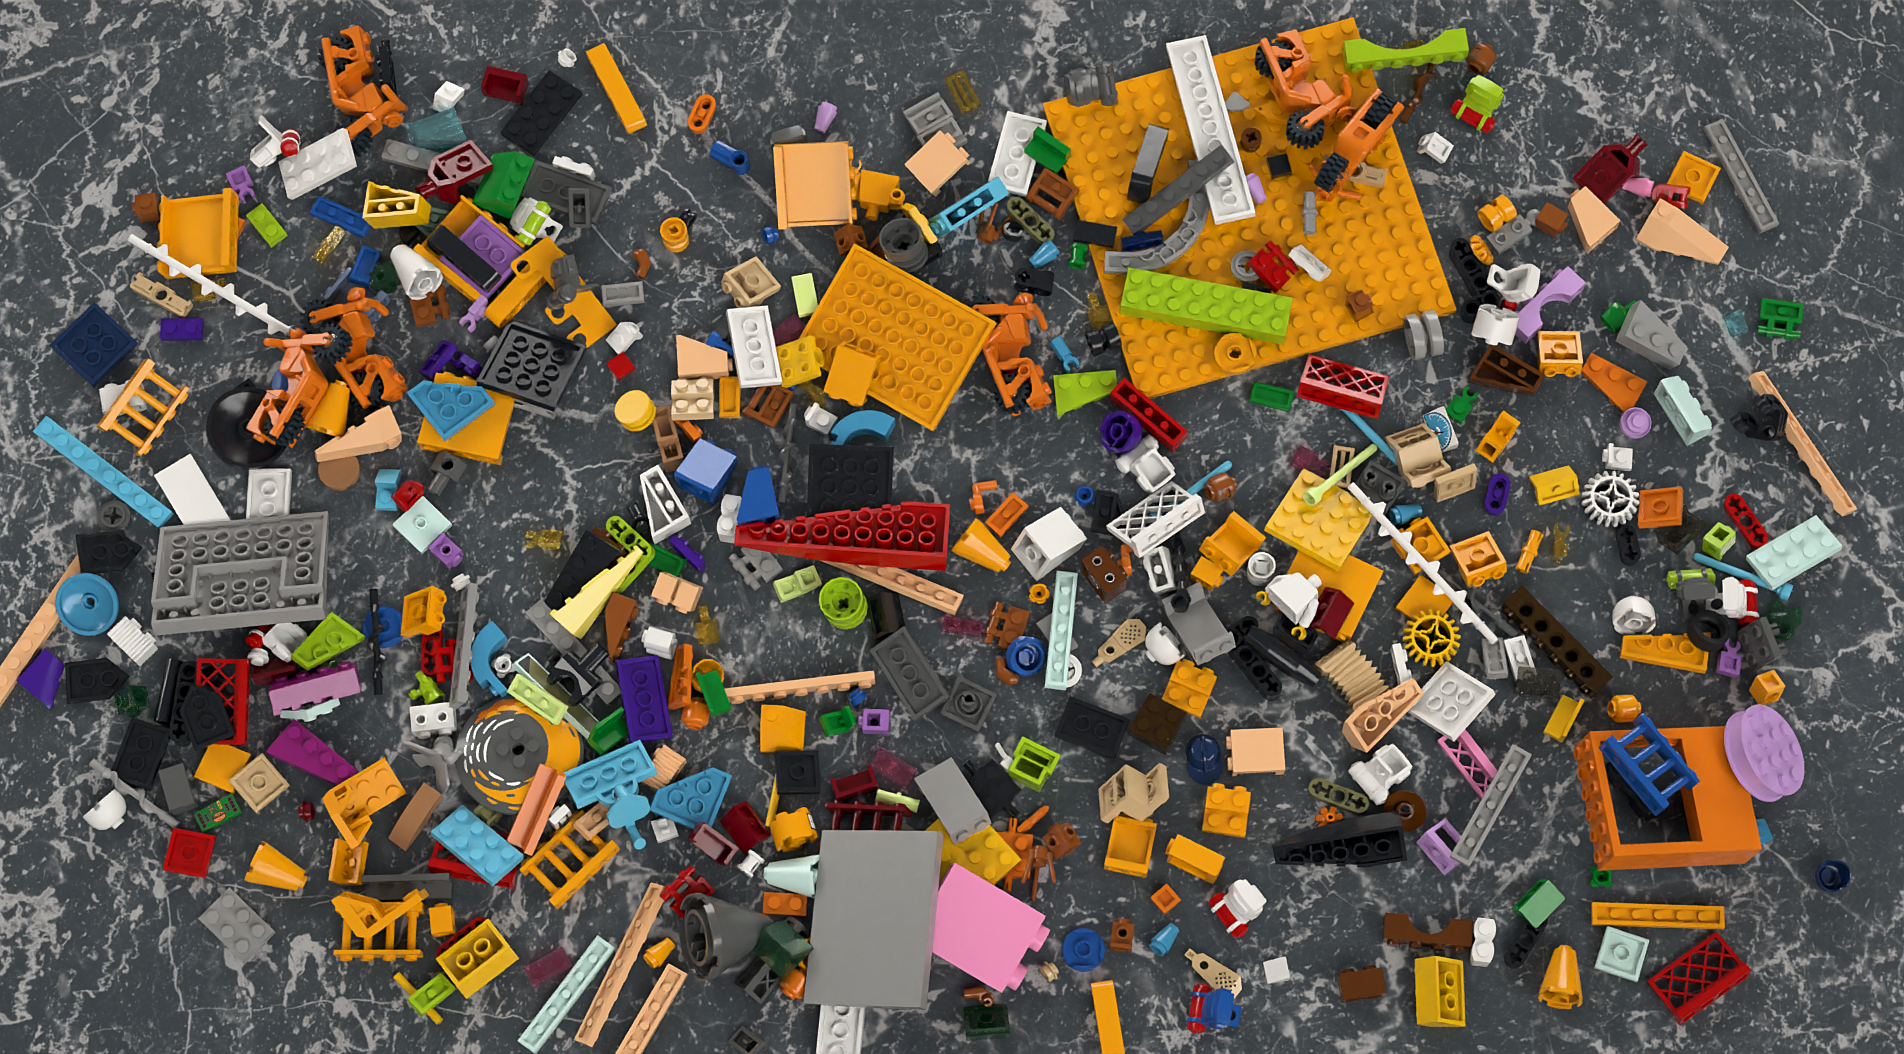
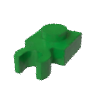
[1445,386,1478,425]

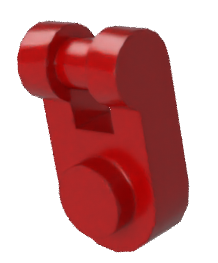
[1652,183,1691,209]

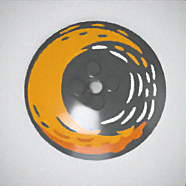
[455,695,584,816]

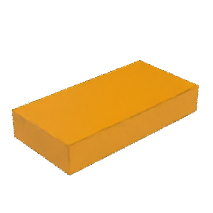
[719,376,741,418]

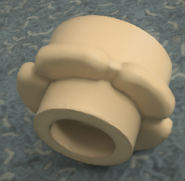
[1039,962,1059,982]

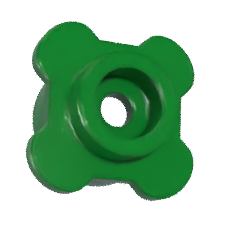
[1590,866,1612,888]

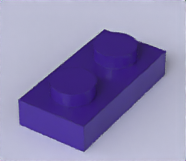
[160,318,204,341]
[418,340,458,380]
[669,534,706,573]

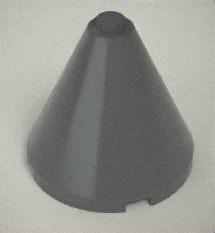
[679,893,775,982]

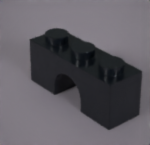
[1605,761,1653,821]

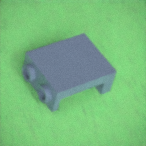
[323,267,390,324]

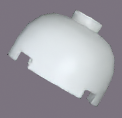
[1612,596,1656,635]
[1145,622,1186,665]
[83,789,127,830]

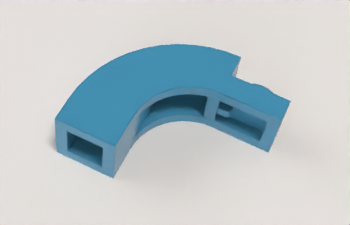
[830,410,896,445]
[470,621,509,697]

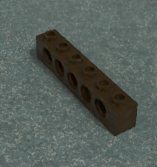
[1501,585,1613,699]

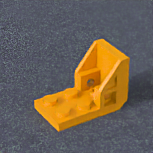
[322,757,406,849]
[331,888,429,938]

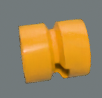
[1477,194,1517,233]
[660,217,689,253]

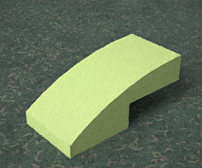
[791,273,818,318]
[773,565,822,603]

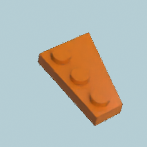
[1581,353,1647,414]
[667,643,693,710]

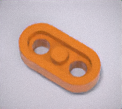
[688,94,716,134]

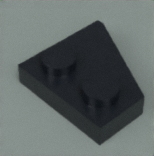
[1090,490,1132,538]

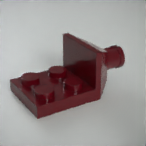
[1572,134,1648,205]
[415,140,493,205]

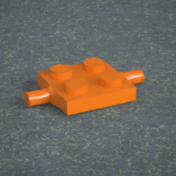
[997,818,1034,892]

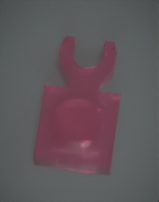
[1290,445,1330,478]

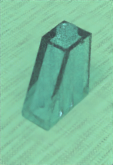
[407,107,467,151]

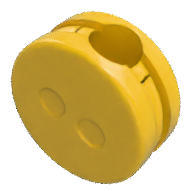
[614,390,656,431]

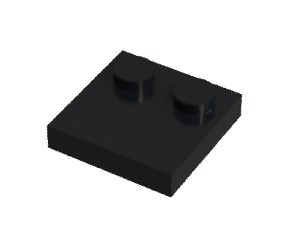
[774,751,821,795]

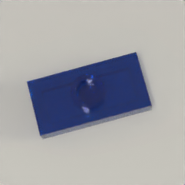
[1120,230,1163,252]

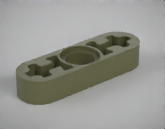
[1006,197,1055,245]
[1308,778,1369,815]

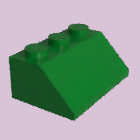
[472,151,535,219]

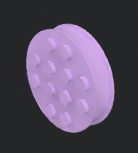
[1724,704,1804,802]

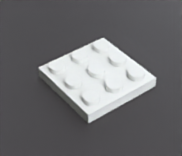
[1407,661,1496,741]

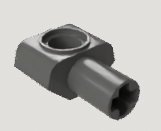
[427,451,467,497]

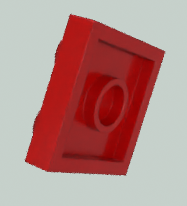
[162,828,217,879]

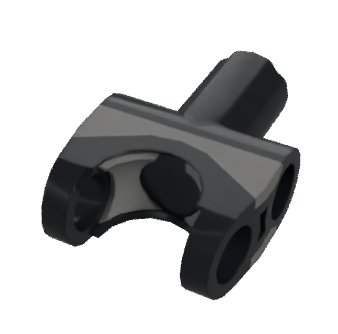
[547,642,610,707]

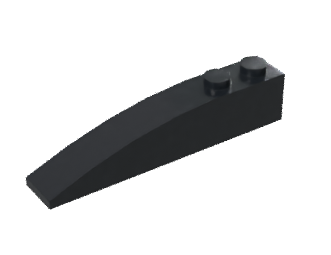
[1272,811,1407,868]

